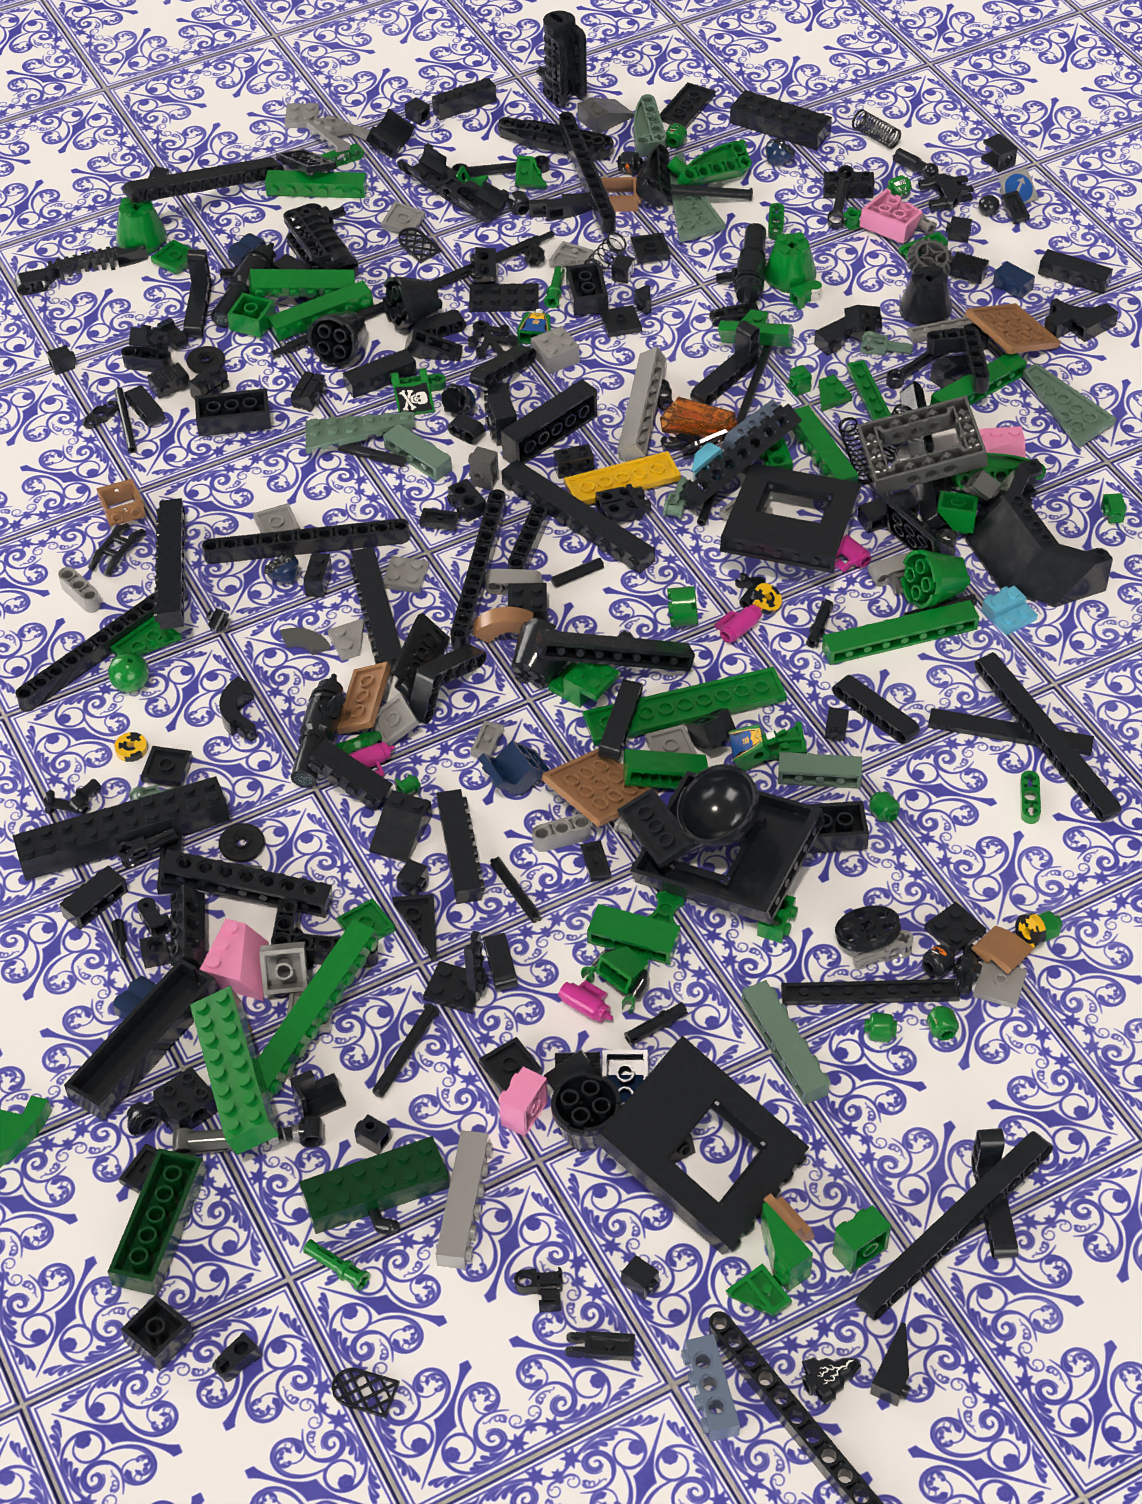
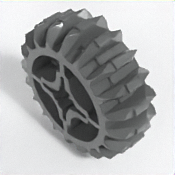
[907,238,953,275]

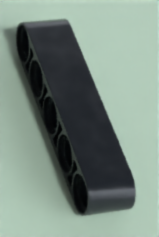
[470,344,536,388]
[508,503,548,570]
[832,675,920,744]
[598,679,643,761]

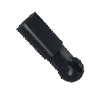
[893,148,939,179]

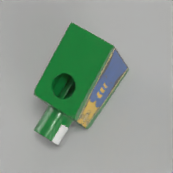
[517,309,551,345]
[728,724,779,771]

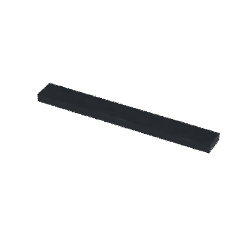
[928,708,1094,756]
[781,979,960,1006]

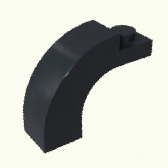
[219,676,257,742]

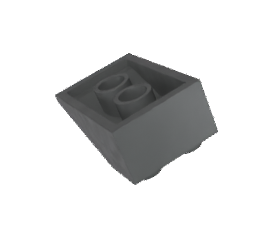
[577,98,634,133]

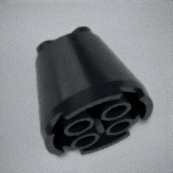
[899,265,952,326]
[383,276,442,330]
[308,310,366,367]
[511,618,568,689]
[551,1071,621,1152]

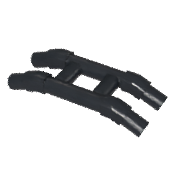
[87,523,146,577]

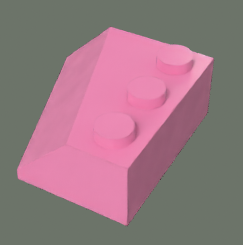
[860,188,923,244]
[979,426,1026,475]
[200,918,269,1001]

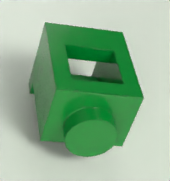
[786,365,812,397]
[1100,493,1126,523]

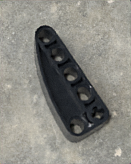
[636,144,671,208]

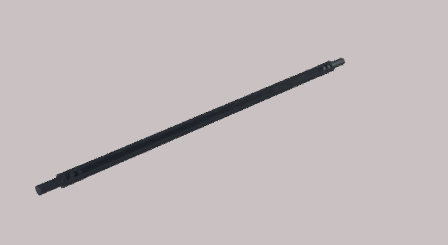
[270,230,555,358]

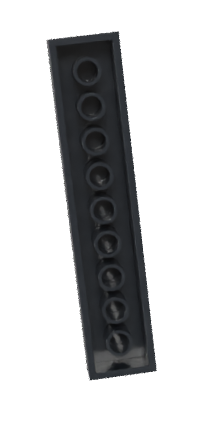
[12,776,230,881]

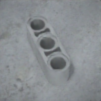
[868,551,911,587]
[58,567,101,613]
[485,569,543,595]
[532,814,591,852]

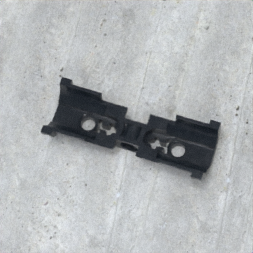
[397,143,509,222]

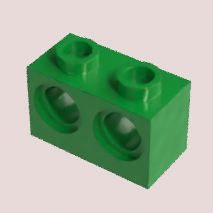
[760,438,793,470]
[757,895,798,943]

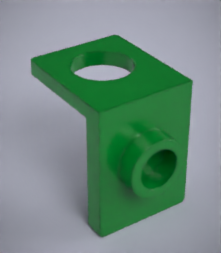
[456,166,489,187]

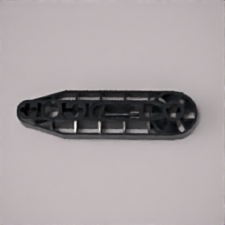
[498,117,614,160]

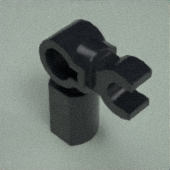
[735,573,766,608]

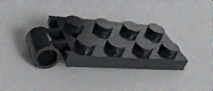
[389,612,450,701]

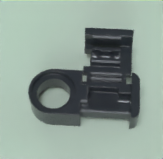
[514,1267,563,1313]

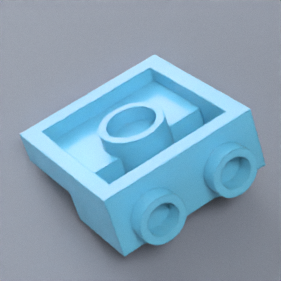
[982,586,1038,636]

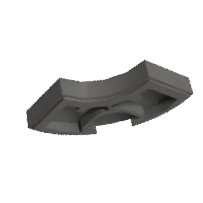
[280,628,330,655]

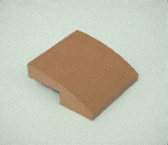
[971,925,1034,974]
[763,1193,815,1241]

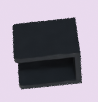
[981,134,1018,173]

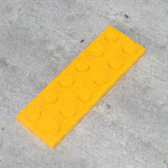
[564,451,681,505]

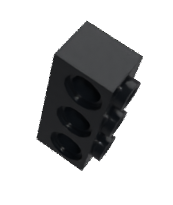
[823,171,875,198]

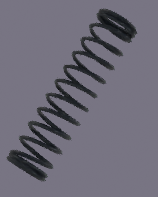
[838,417,873,485]

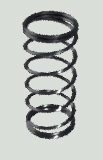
[583,232,627,274]

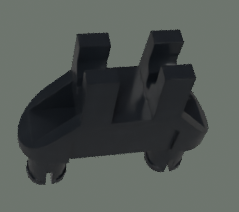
[918,174,974,211]

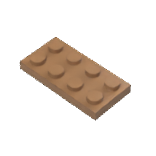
[336,662,391,734]

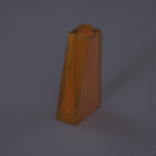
[660,396,737,436]

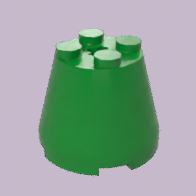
[116,198,167,255]
[765,232,817,293]
[901,550,971,609]

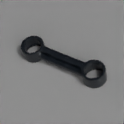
[827,165,854,229]

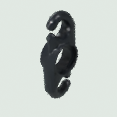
[657,379,674,411]
[83,400,118,429]
[660,433,703,450]

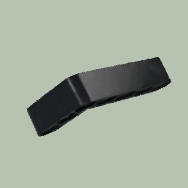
[183,249,212,338]
[690,320,760,407]
[927,327,989,394]
[409,644,487,724]
[271,898,379,968]
[971,1128,1018,1259]

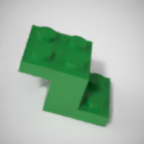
[548,662,620,708]

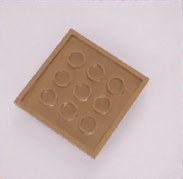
[965,303,1061,354]
[541,748,658,827]

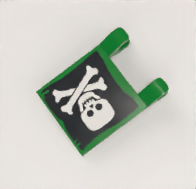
[391,368,435,416]

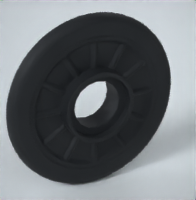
[186,346,225,373]
[218,823,265,862]

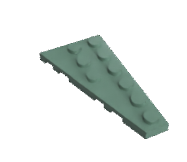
[670,171,726,243]
[1023,363,1117,448]
[305,411,415,454]

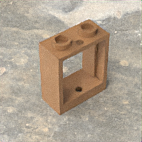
[601,177,641,212]
[96,479,146,527]

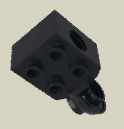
[126,1067,218,1136]

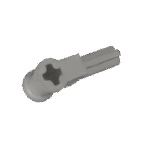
[853,930,914,968]

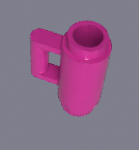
[836,534,871,572]
[714,605,762,643]
[349,742,395,777]
[558,980,613,1023]

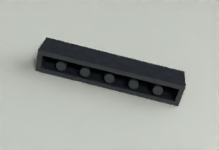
[436,789,485,904]

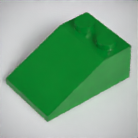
[761,1202,813,1292]

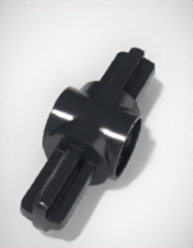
[953,943,982,995]

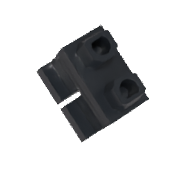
[595,484,651,523]

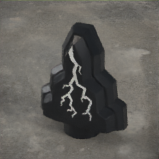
[802,1357,861,1405]

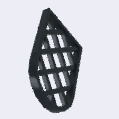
[398,227,441,264]
[682,429,727,456]
[331,1368,400,1419]

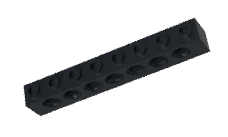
[678,403,802,511]
[159,850,333,918]

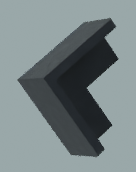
[290,1070,346,1118]

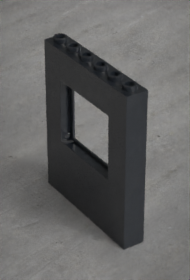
[719,463,861,574]
[630,771,826,924]
[593,1035,809,1255]

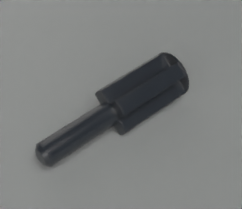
[111,919,127,959]

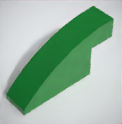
[0,1095,52,1168]

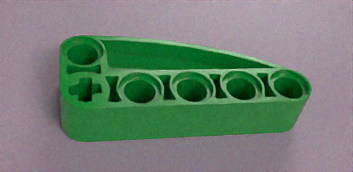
[677,141,752,186]
[951,453,1046,492]

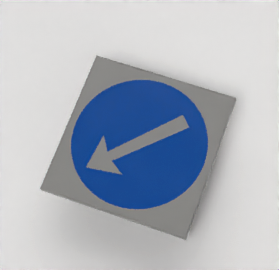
[998,168,1039,204]

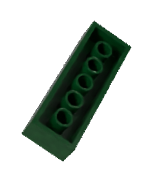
[299,1136,449,1234]
[107,1148,206,1295]

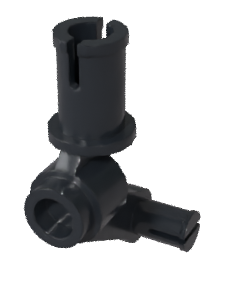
[43,779,101,815]

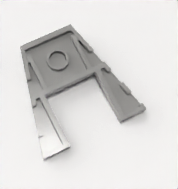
[306,115,370,152]

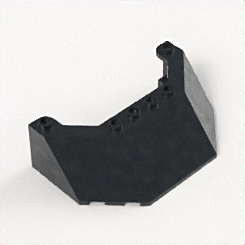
[965,458,1113,607]

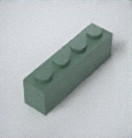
[383,424,452,482]
[778,752,862,789]

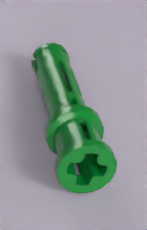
[544,266,565,308]
[303,1239,370,1291]

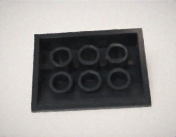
[882,495,956,556]

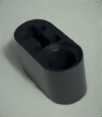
[447,413,486,445]

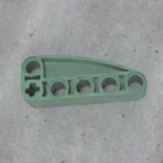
[633,94,666,157]

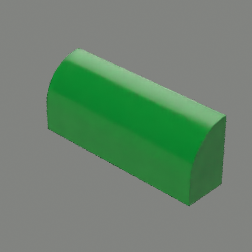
[718,320,794,347]
[623,749,708,789]
[587,904,681,965]

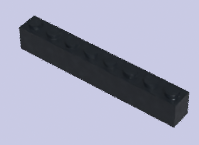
[349,547,401,673]
[534,629,695,672]

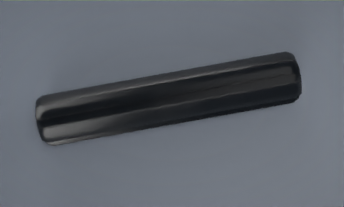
[551,558,604,587]

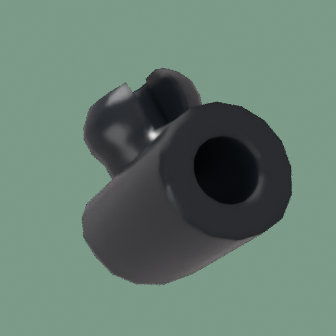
[368,1208,400,1234]

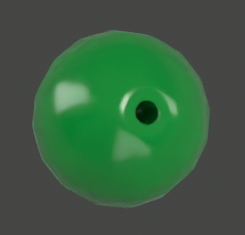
[108,652,150,693]

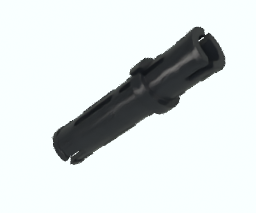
[806,599,834,648]
[624,1002,688,1046]

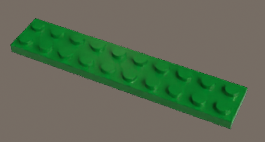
[582,667,787,746]

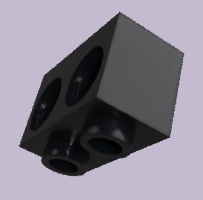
[470,247,496,284]
[553,444,594,479]
[447,479,486,522]

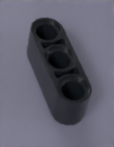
[413,310,467,338]
[121,346,173,372]
[124,385,165,427]
[483,932,518,991]

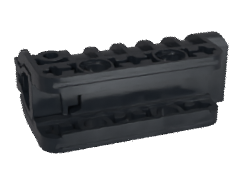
[536,10,587,108]
[283,203,358,276]

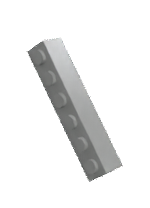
[436,1130,493,1269]

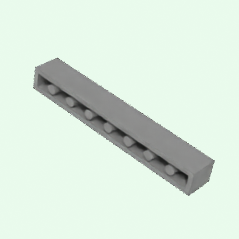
[617,346,667,462]

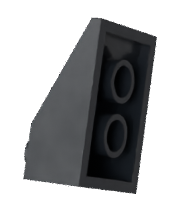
[369,790,432,863]

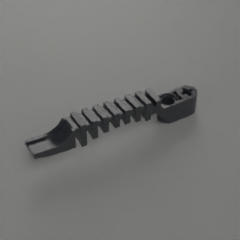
[14,245,148,296]

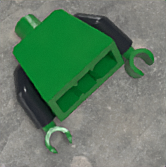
[581,946,649,1014]

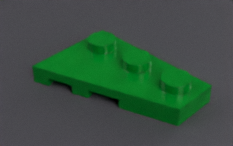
[110,616,182,656]

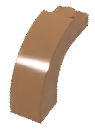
[473,607,533,643]

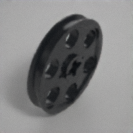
[835,905,901,952]

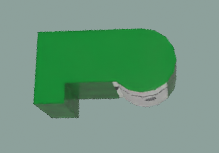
[789,280,822,310]

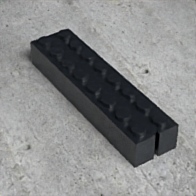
[64,958,218,1121]

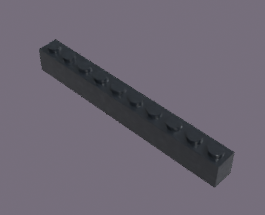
[501,459,655,574]
[154,498,185,630]

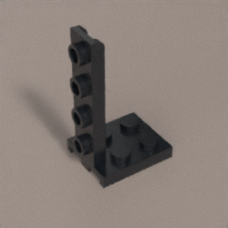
[423,931,489,1015]

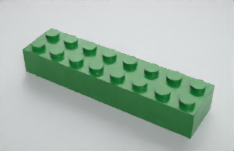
[190,986,279,1155]

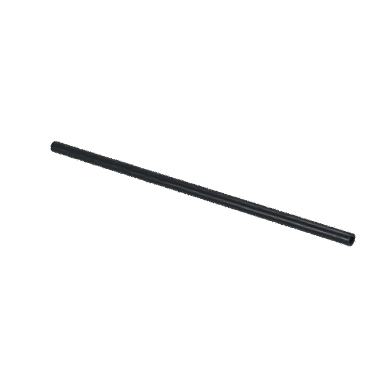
[697,345,773,526]

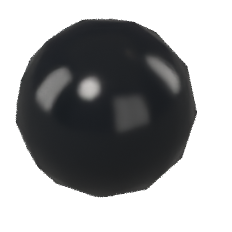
[978,195,1000,216]

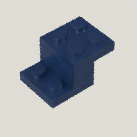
[478,740,550,796]

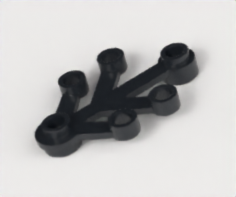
[468,320,518,358]

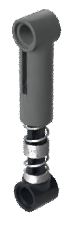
[172,1116,323,1156]

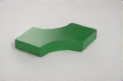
[335,731,382,754]
[647,891,685,924]

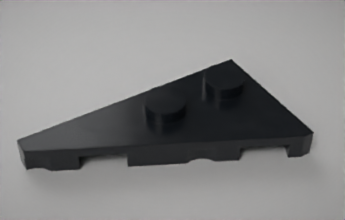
[392,894,437,961]

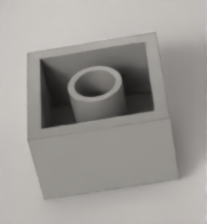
[531,326,580,374]
[259,942,309,995]

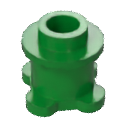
[843,207,862,230]
[394,774,421,795]

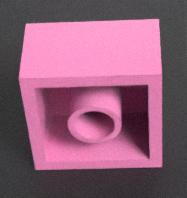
[498,1067,548,1137]

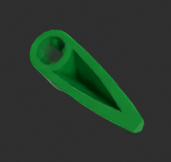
[667,152,687,176]

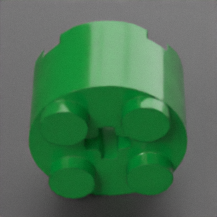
[667,586,698,627]

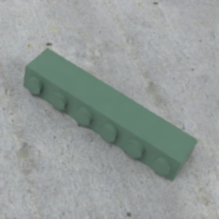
[742,980,831,1105]

